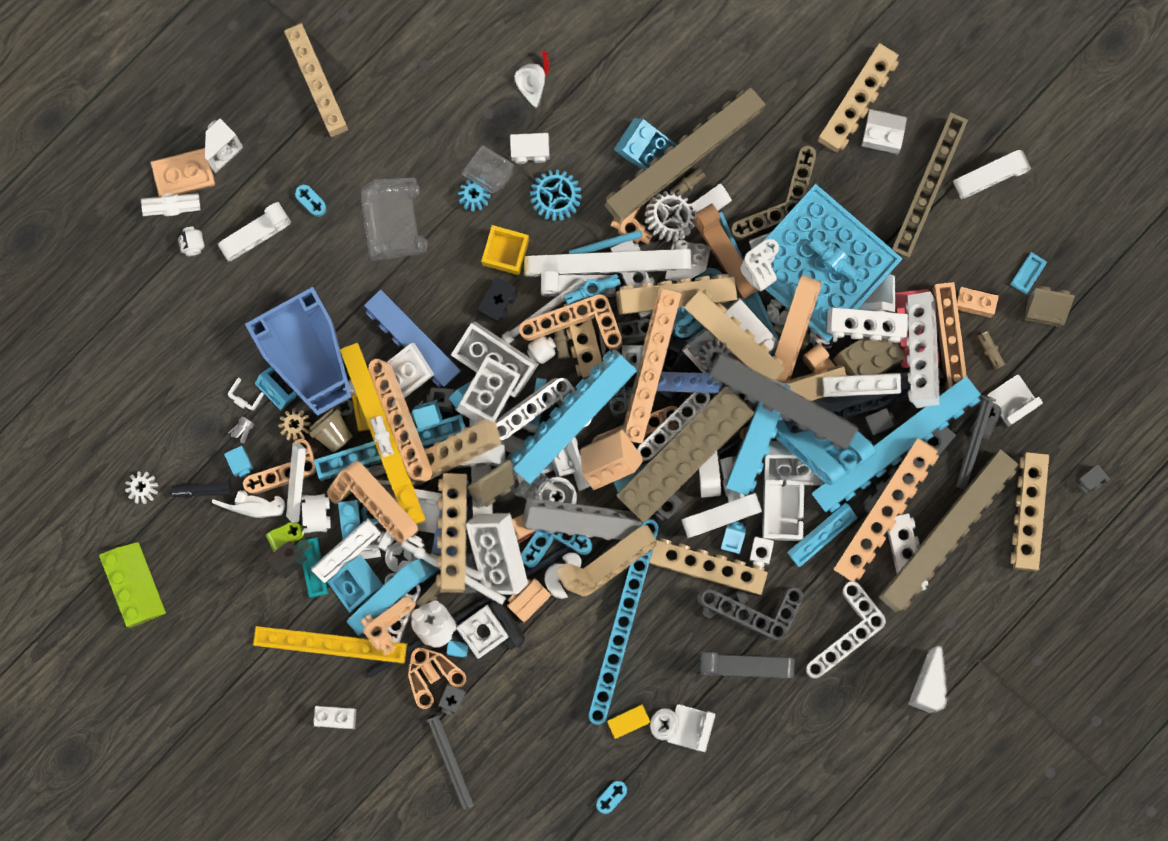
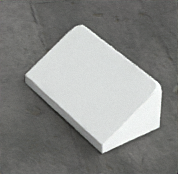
[690,183,732,213]

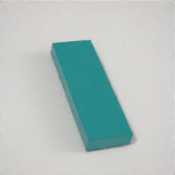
[298,537,328,598]

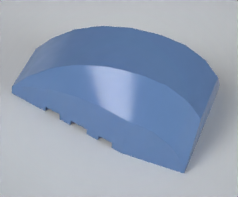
[245,287,352,415]

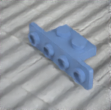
[656,372,723,393]

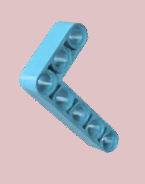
[346,559,438,636]

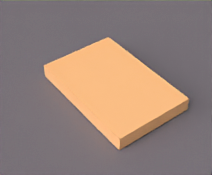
[151,148,215,197]

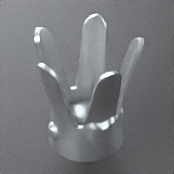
[228,415,254,443]

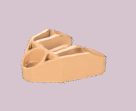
[408,648,466,709]

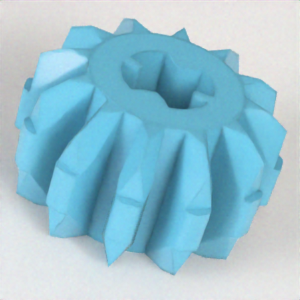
[458,179,490,212]

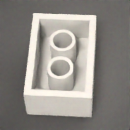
[456,356,520,422]

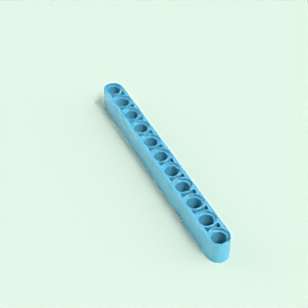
[589,520,658,725]

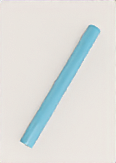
[569,230,643,254]

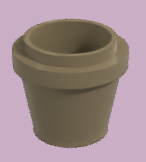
[308,408,353,453]

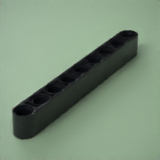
[782,366,946,434]

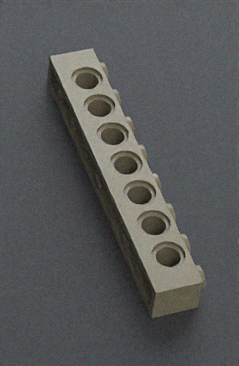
[892,113,968,262]

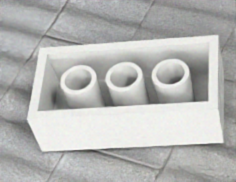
[451,322,539,398]
[466,513,528,594]

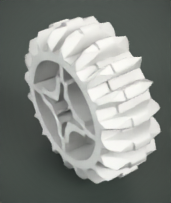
[644,191,695,242]

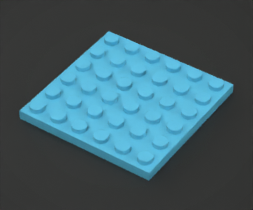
[740,184,903,343]

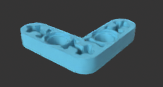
[521,529,592,567]

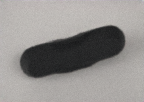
[488,599,525,650]

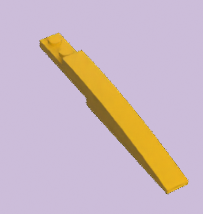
[340,343,426,524]

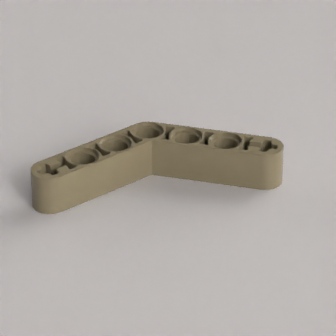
[731,146,816,241]

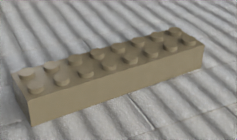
[616,385,755,523]

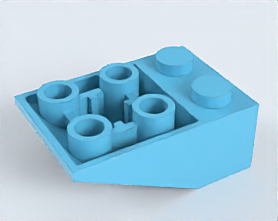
[614,118,677,170]

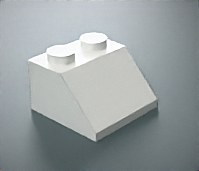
[861,109,907,154]

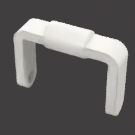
[228,378,264,411]

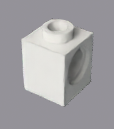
[749,537,774,567]

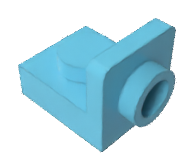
[721,521,746,554]

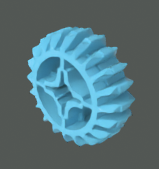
[530,170,581,221]

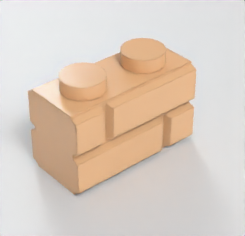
[507,578,551,623]

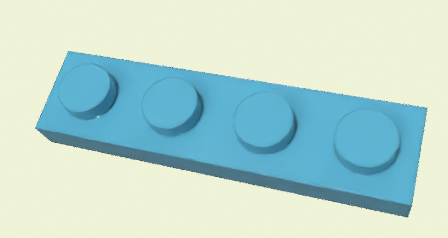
[787,503,857,567]

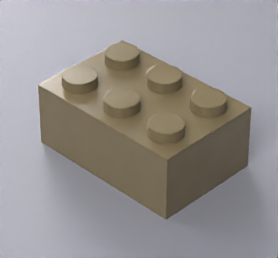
[833,325,906,376]

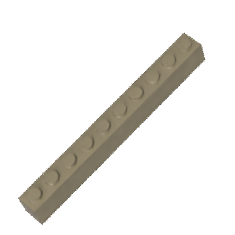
[605,88,766,223]
[879,450,1018,612]

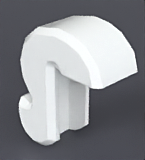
[544,553,581,599]

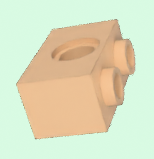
[956,287,998,318]

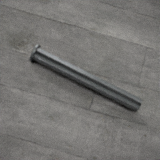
[956,395,996,489]
[426,715,473,810]

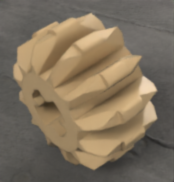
[278,409,312,441]

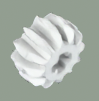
[125,471,159,504]

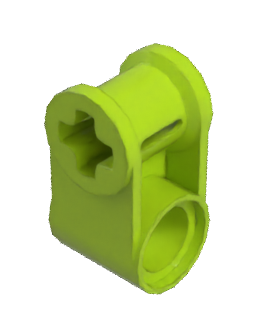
[265,522,304,553]

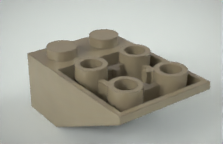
[1024,286,1075,327]

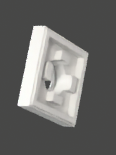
[456,605,509,659]

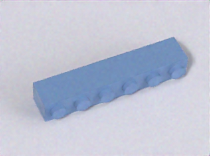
[364,290,461,389]

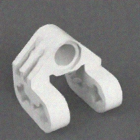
[741,239,779,291]

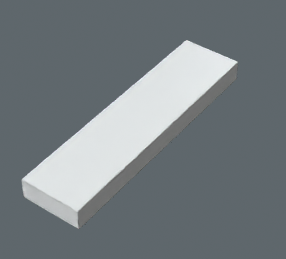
[822,373,901,397]
[286,443,306,522]
[311,518,381,583]

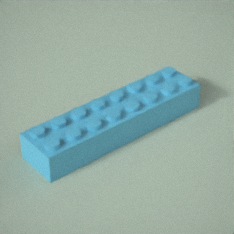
[510,349,637,484]

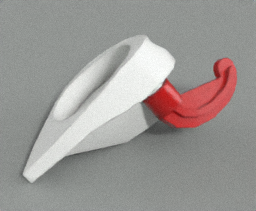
[515,51,549,107]

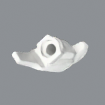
[212,490,285,518]

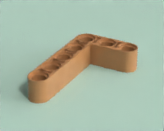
[694,203,758,299]

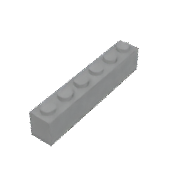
[522,498,642,541]

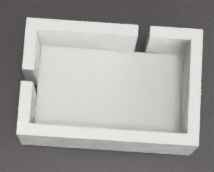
[762,480,804,541]

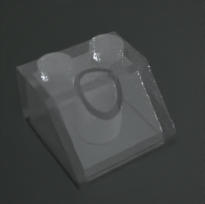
[461,145,514,194]

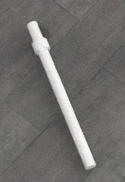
[501,278,586,344]
[401,541,506,604]

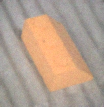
[580,430,644,490]

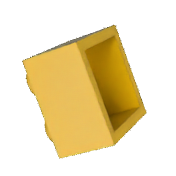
[481,225,529,276]

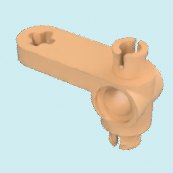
[611,208,653,245]
[361,597,415,655]

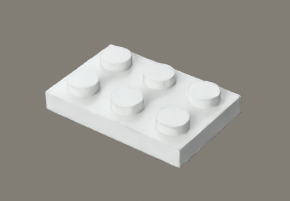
[379,343,434,406]

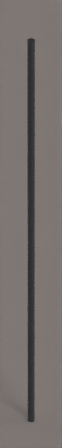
[367,436,743,678]

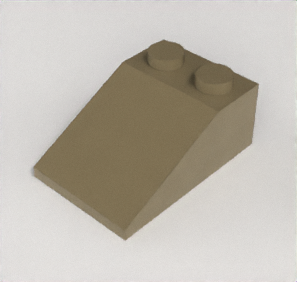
[466,460,514,507]

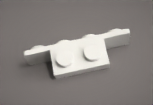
[551,437,590,491]

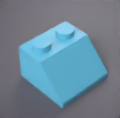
[327,555,384,613]

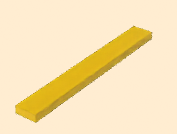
[253,626,407,663]

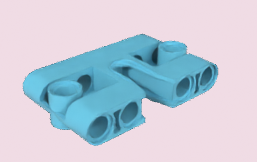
[775,399,875,486]

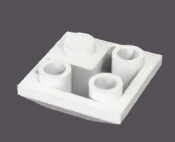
[665,240,710,281]

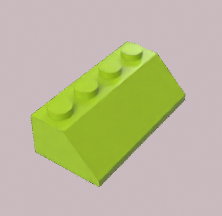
[99,542,166,628]

